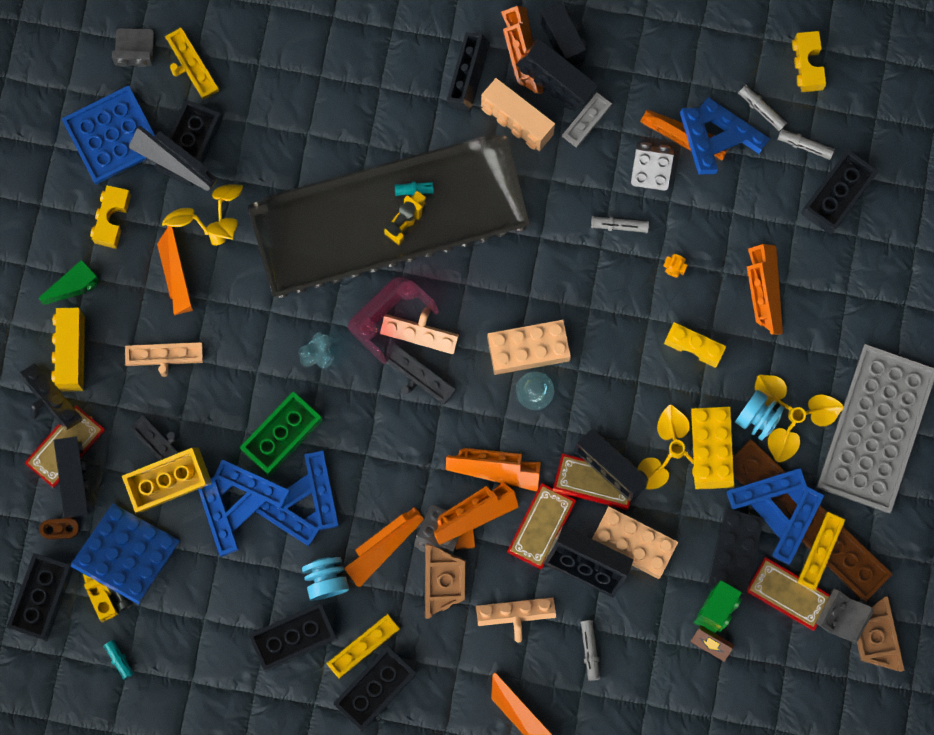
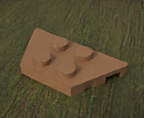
[425,543,465,619]
[857,597,905,672]

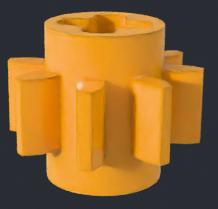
[663,254,688,277]

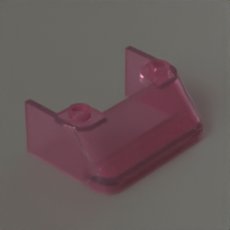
[348,277,439,365]

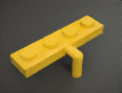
[165,28,219,100]

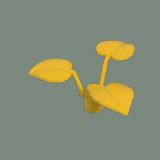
[162,184,243,245]
[755,374,844,462]
[637,405,694,489]

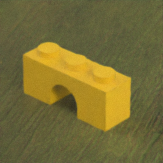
[792,31,826,92]
[90,185,131,249]
[664,322,726,368]

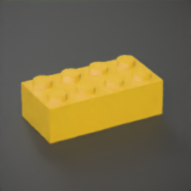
[52,308,85,391]
[691,407,734,489]
[122,448,212,513]

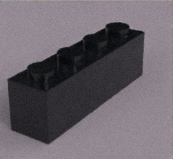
[446,32,490,112]
[574,429,649,502]

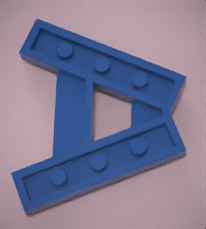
[680,97,770,175]
[255,451,339,547]
[198,460,291,557]
[726,468,824,565]

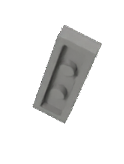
[562,93,612,148]

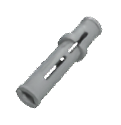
[738,85,787,131]
[777,129,834,160]
[591,216,649,233]
[580,620,601,681]

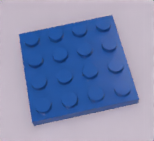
[62,85,155,185]
[71,503,180,605]

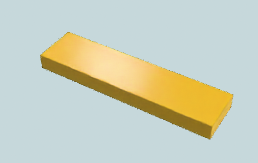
[797,512,846,591]
[327,614,400,679]

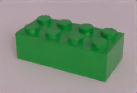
[240,391,322,477]
[693,581,742,633]

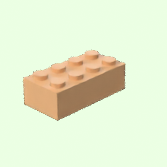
[481,78,555,152]
[487,320,571,375]
[592,506,678,579]

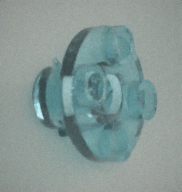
[298,332,334,369]
[516,372,554,410]

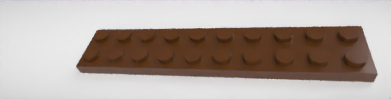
[733,439,892,602]

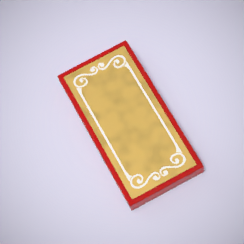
[25,405,106,488]
[553,454,630,510]
[507,483,576,570]
[747,557,830,631]

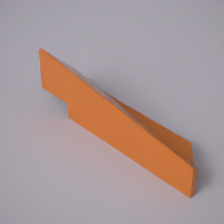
[501,6,543,94]
[640,110,730,160]
[157,226,193,315]
[747,244,783,335]
[446,448,541,491]
[434,482,518,545]
[344,507,424,587]
[491,673,552,735]

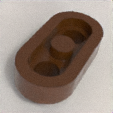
[39,518,80,540]

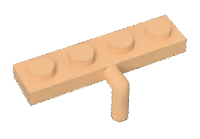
[380,307,459,354]
[125,343,203,377]
[476,598,556,642]

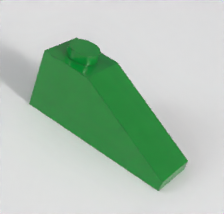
[38,260,99,305]

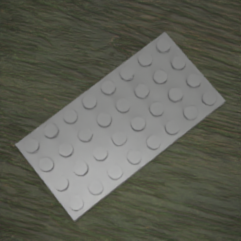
[816,344,934,514]

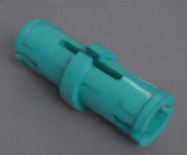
[395,181,433,196]
[103,640,134,680]

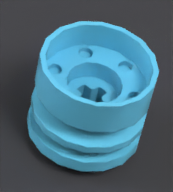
[735,389,785,441]
[302,557,349,601]

